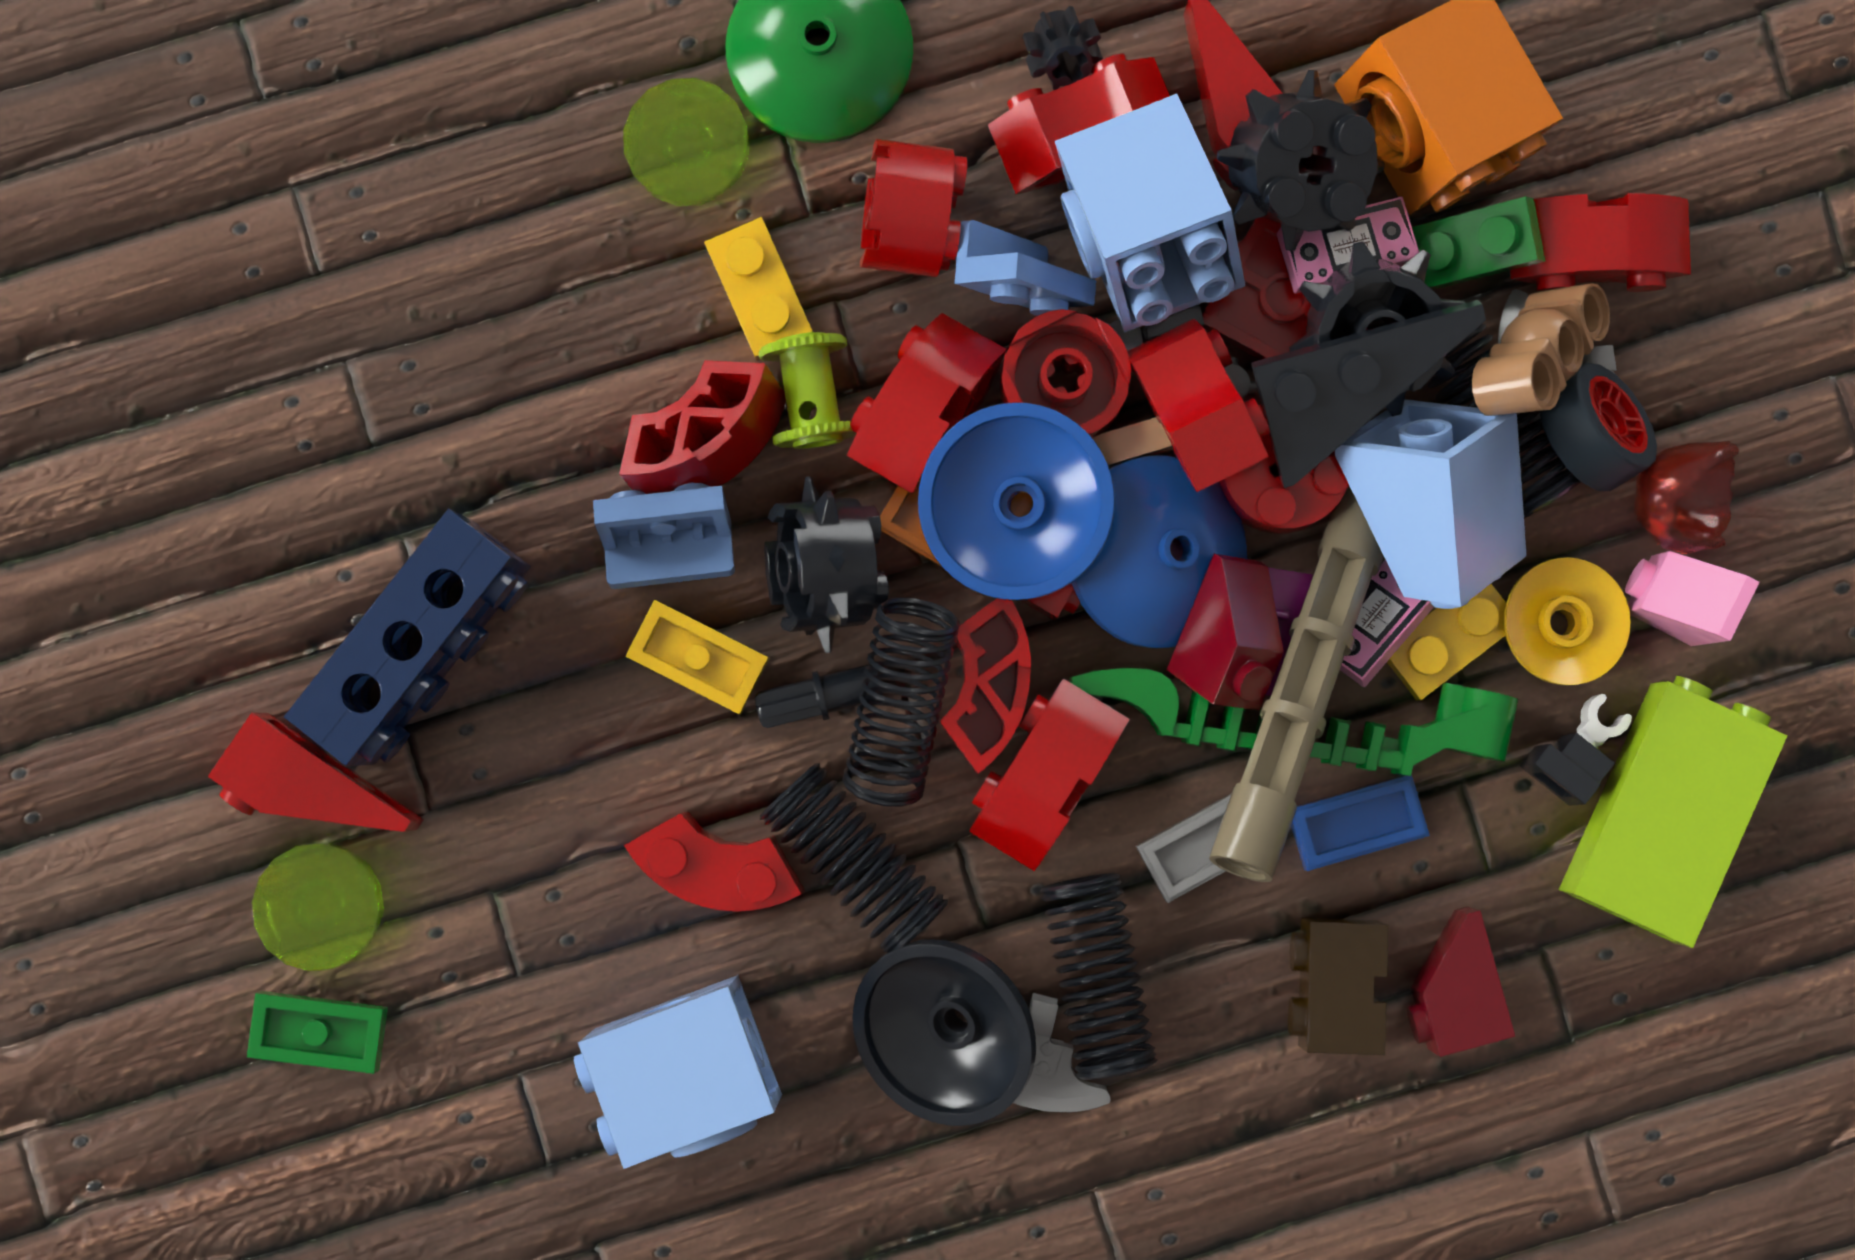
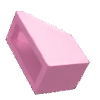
[1625,551,1760,646]

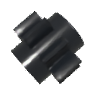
[1023,6,1103,90]

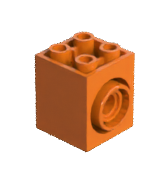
[1334,0,1563,215]

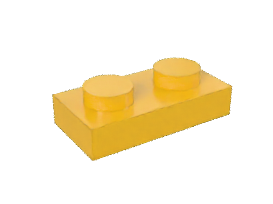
[704,217,813,361]
[1387,584,1506,701]
[625,600,770,715]

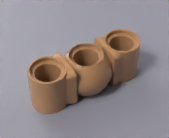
[1472,284,1610,416]

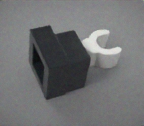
[1520,694,1632,806]

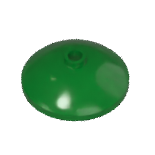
[726,0,913,143]

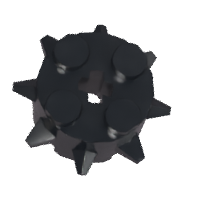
[1217,70,1385,251]
[1289,241,1465,417]
[764,476,889,653]

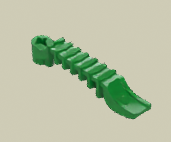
[1069,668,1519,776]

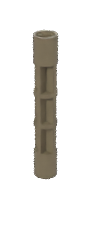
[1209,486,1384,882]

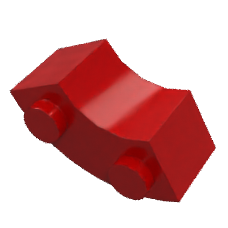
[988,53,1170,194]
[1510,193,1691,292]
[846,313,1007,494]
[1128,318,1271,492]
[619,360,786,494]
[939,598,1031,774]
[969,679,1130,872]
[624,811,805,911]

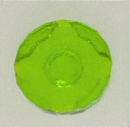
[623,78,749,206]
[252,843,384,971]

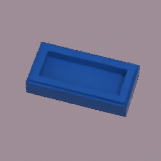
[1291,774,1430,871]

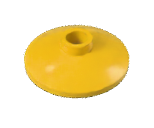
[1504,557,1631,686]

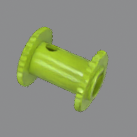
[758,332,857,449]

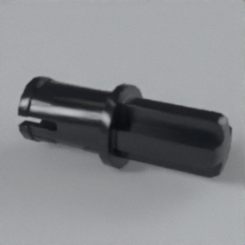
[755,661,883,728]

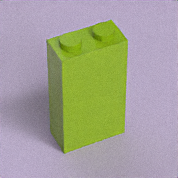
[1559,676,1788,948]

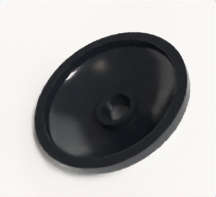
[852,939,1036,1126]

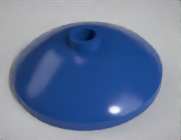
[918,403,1115,600]
[1071,456,1247,648]

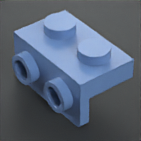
[955,220,1096,316]
[593,483,735,589]

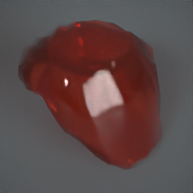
[1634,440,1739,554]

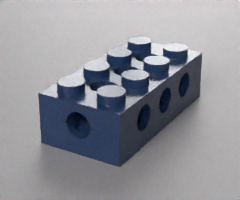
[284,508,531,766]

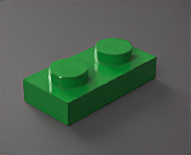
[1412,196,1546,290]
[246,991,388,1074]

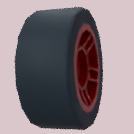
[1539,363,1657,491]

